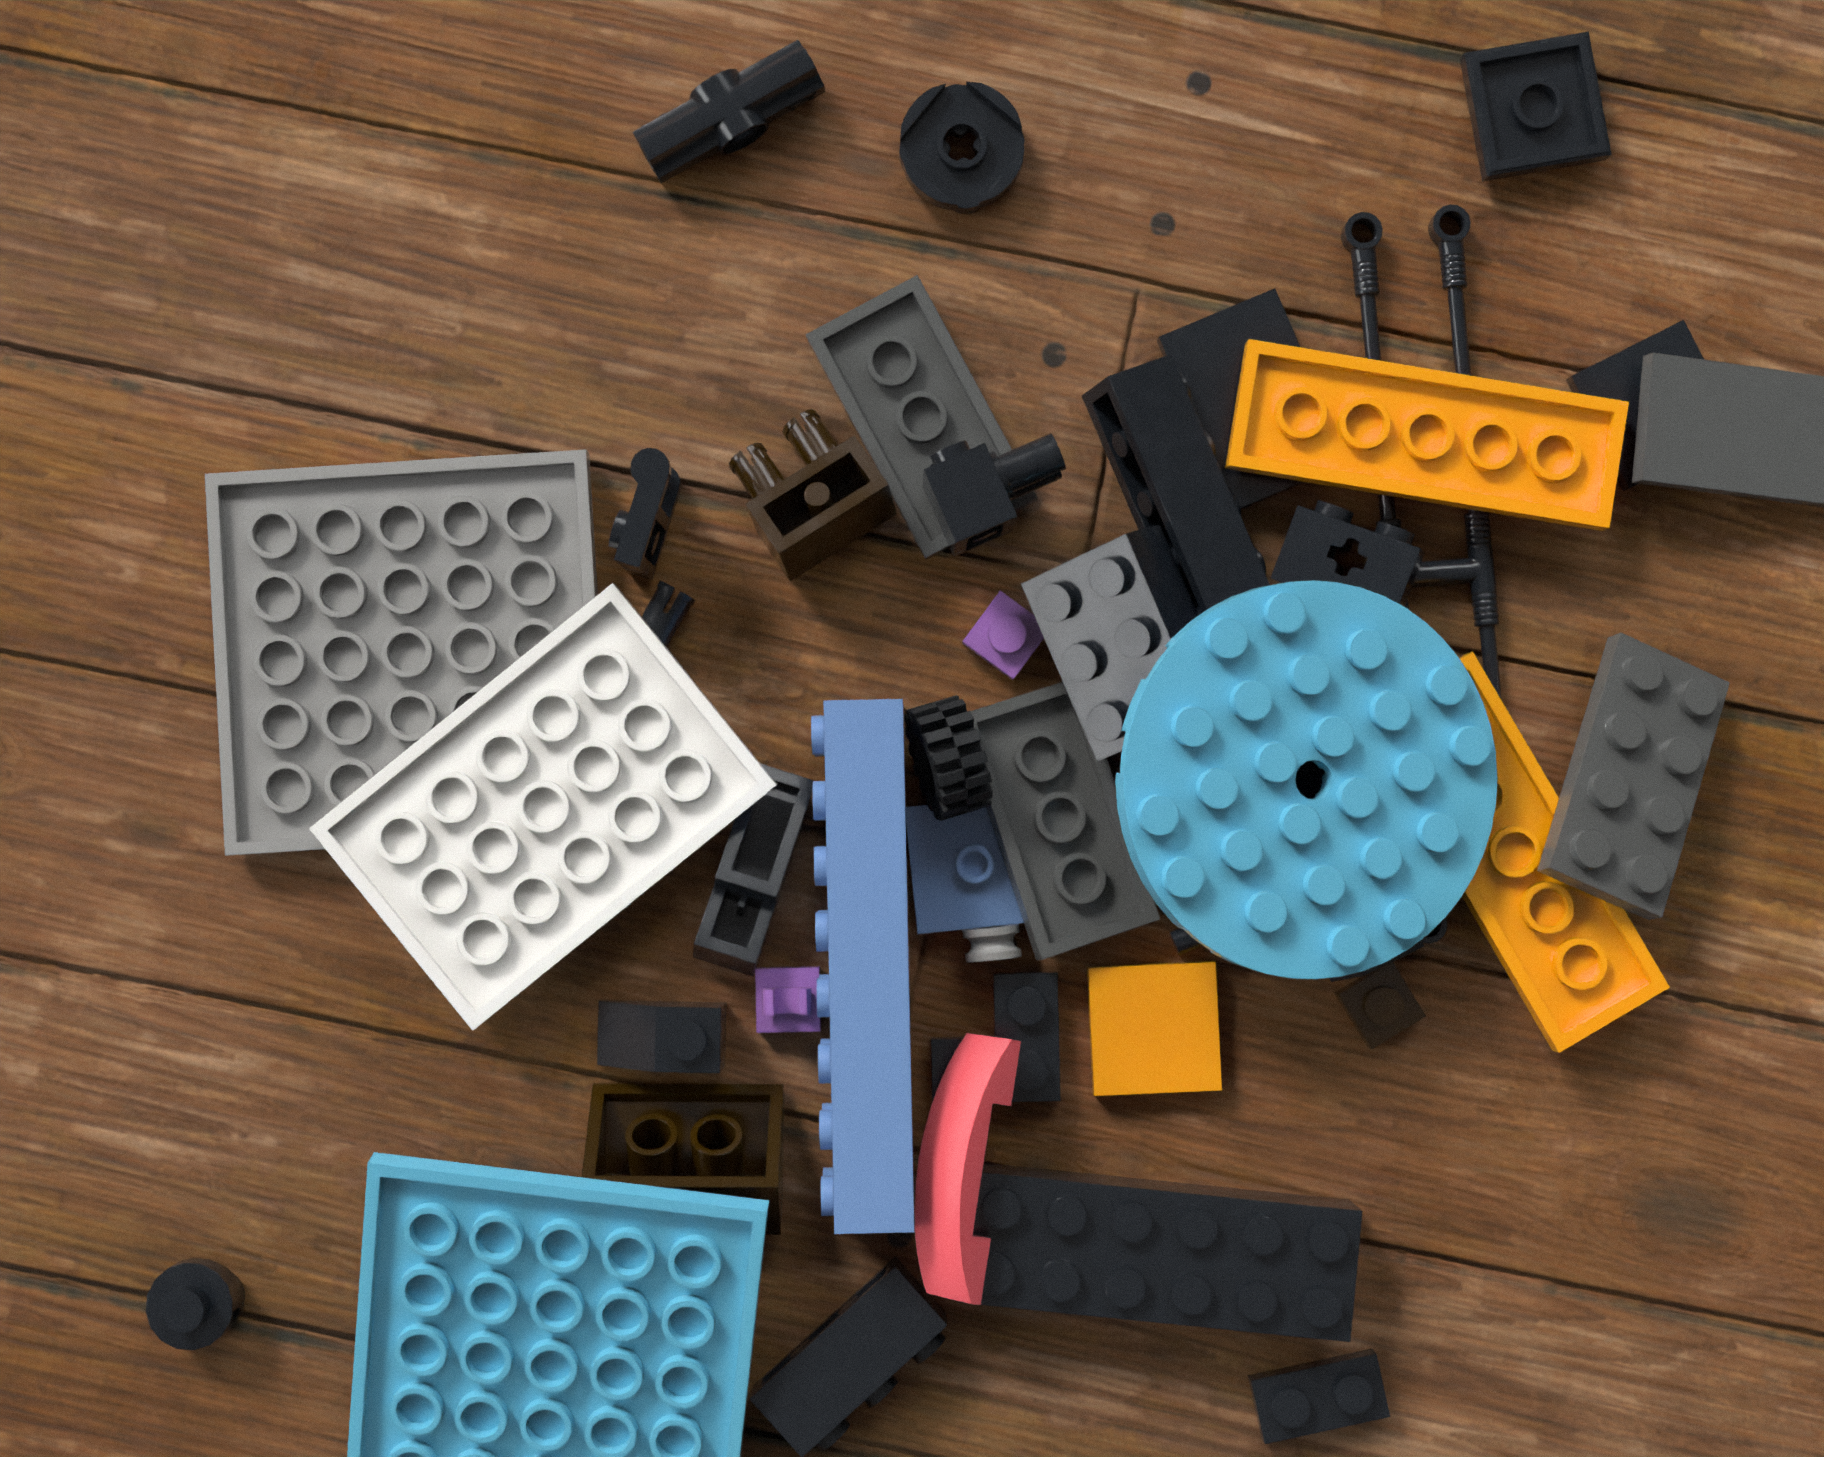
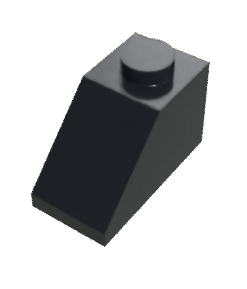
[597,1000,727,1073]

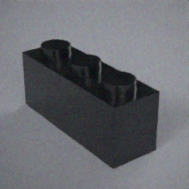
[750,1256,947,1457]

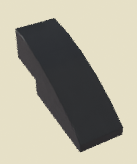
[693,763,814,977]

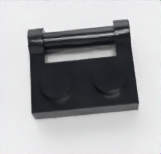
[609,448,682,580]

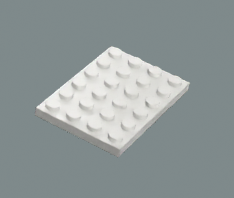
[309,583,777,1031]

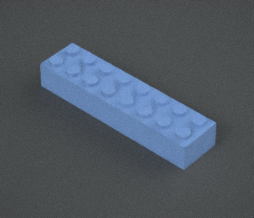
[811,699,914,1234]

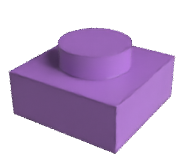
[962,591,1044,680]

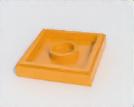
[1087,961,1222,1096]

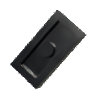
[1248,1348,1390,1444]

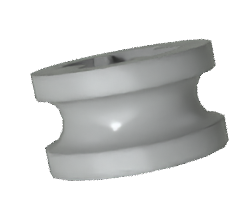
[962,924,1022,962]

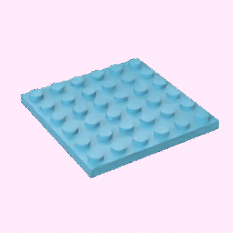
[347,1152,769,1457]

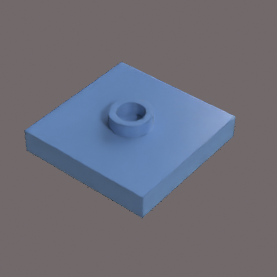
[905,805,1024,934]

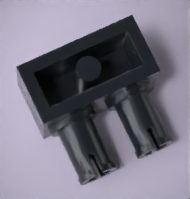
[923,433,1066,557]

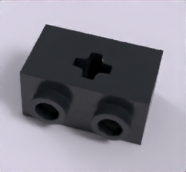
[1271,500,1425,607]

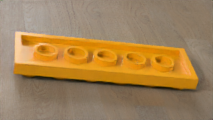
[1225,339,1629,531]
[1460,652,1670,1053]

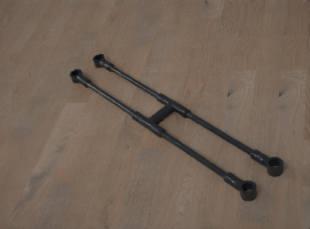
[1341,204,1502,943]

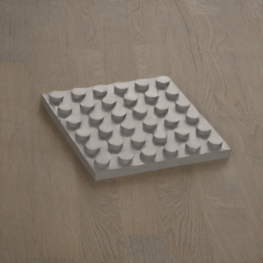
[205,449,598,856]

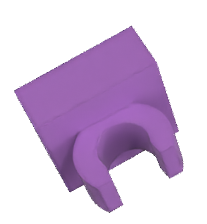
[755,966,821,1033]

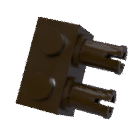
[729,409,897,582]

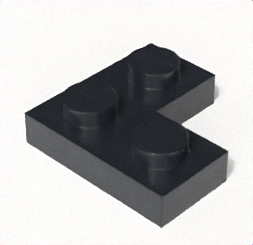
[931,971,1061,1102]

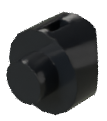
[146,1257,245,1350]

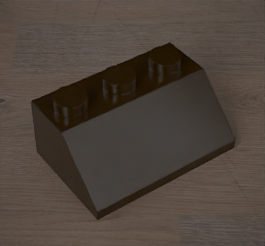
[581,1083,784,1235]

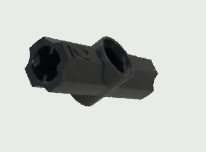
[633,40,825,183]

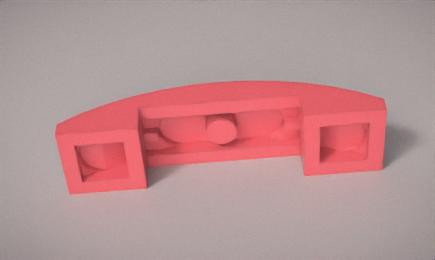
[914,1033,1021,1305]

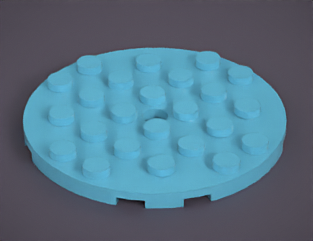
[1115,580,1498,979]

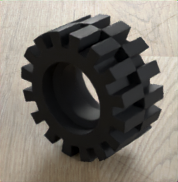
[904,695,993,821]

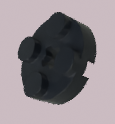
[899,81,1025,214]

